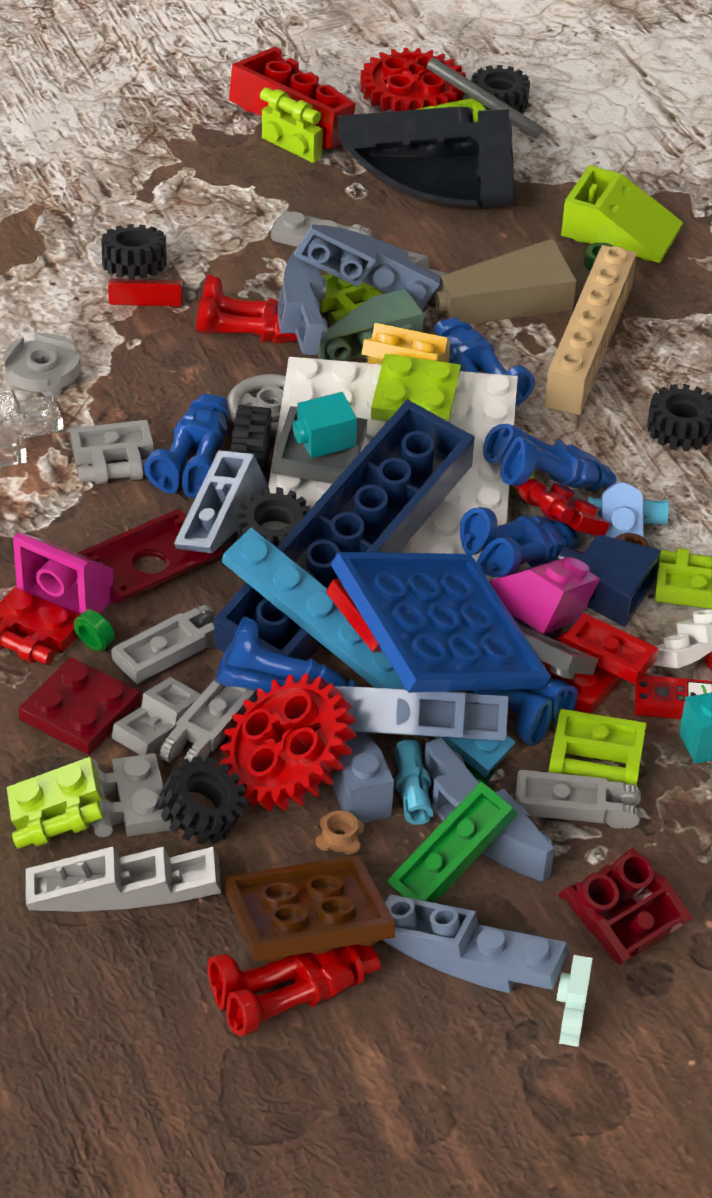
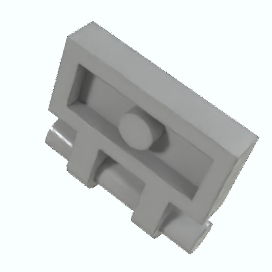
[70,420,154,485]
[89,753,171,837]

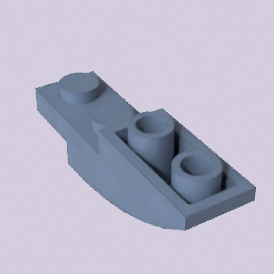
[294,224,440,310]
[277,249,327,355]
[335,686,509,741]
[424,737,555,882]
[383,894,569,993]

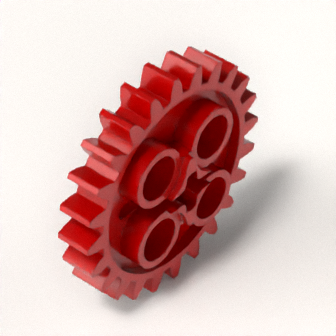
[360,47,466,112]
[220,673,356,811]

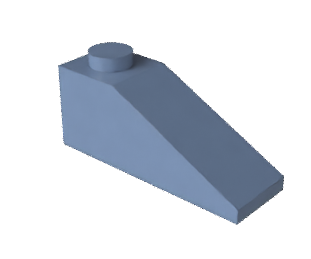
[174,450,268,553]
[330,732,394,823]

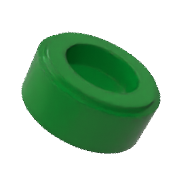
[74,609,115,652]

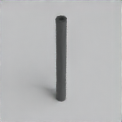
[426,57,544,139]

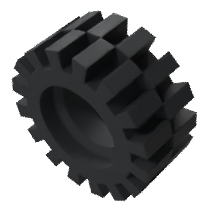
[470,65,530,114]
[101,224,167,279]
[647,384,712,451]
[231,405,272,477]
[237,487,310,548]
[158,756,247,844]

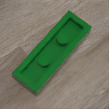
[387,781,518,903]

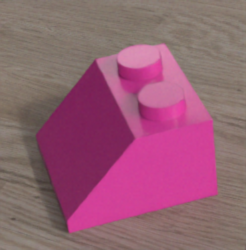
[13,532,114,614]
[489,557,600,634]

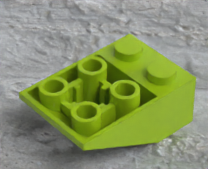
[561,165,683,263]

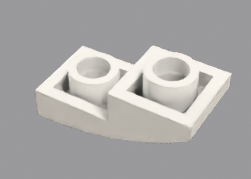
[653,609,712,669]

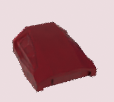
[558,847,693,965]

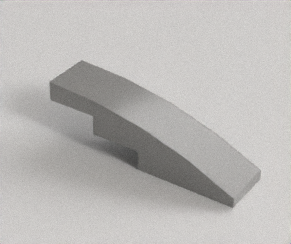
[26,846,221,912]

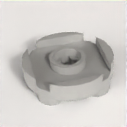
[4,333,80,397]

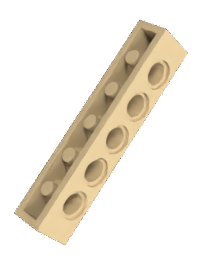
[544,245,637,415]

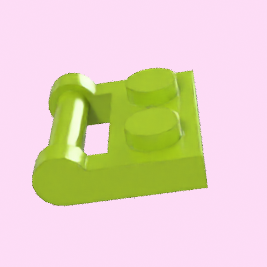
[549,709,646,787]

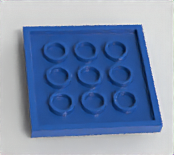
[331,552,551,693]

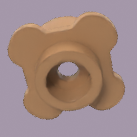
[316,811,364,855]

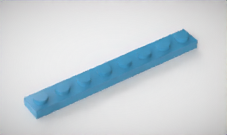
[222,527,515,778]

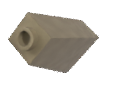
[435,239,576,324]

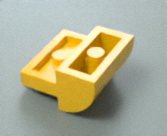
[361,323,450,364]

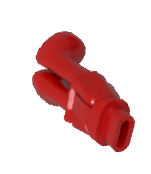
[195,274,326,343]
[207,944,381,1037]

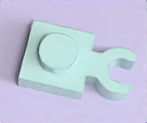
[556,955,593,1047]

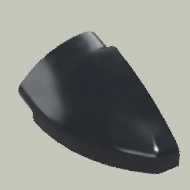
[338,106,515,209]

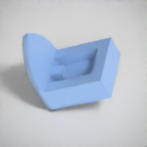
[602,481,643,538]

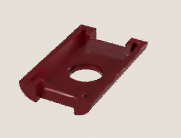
[77,508,223,604]

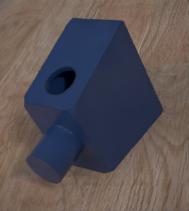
[557,535,661,627]

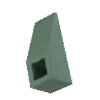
[318,289,424,361]

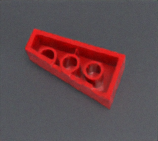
[229,46,356,150]

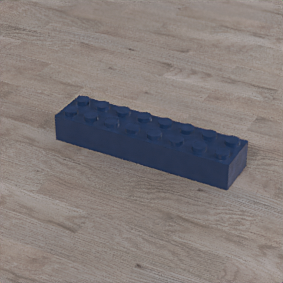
[213,399,475,661]

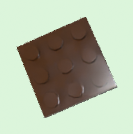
[224,855,395,962]

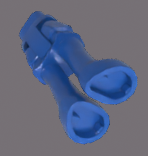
[434,317,535,407]
[144,394,229,498]
[483,424,616,490]
[460,507,580,577]
[215,616,355,693]
[465,678,578,747]

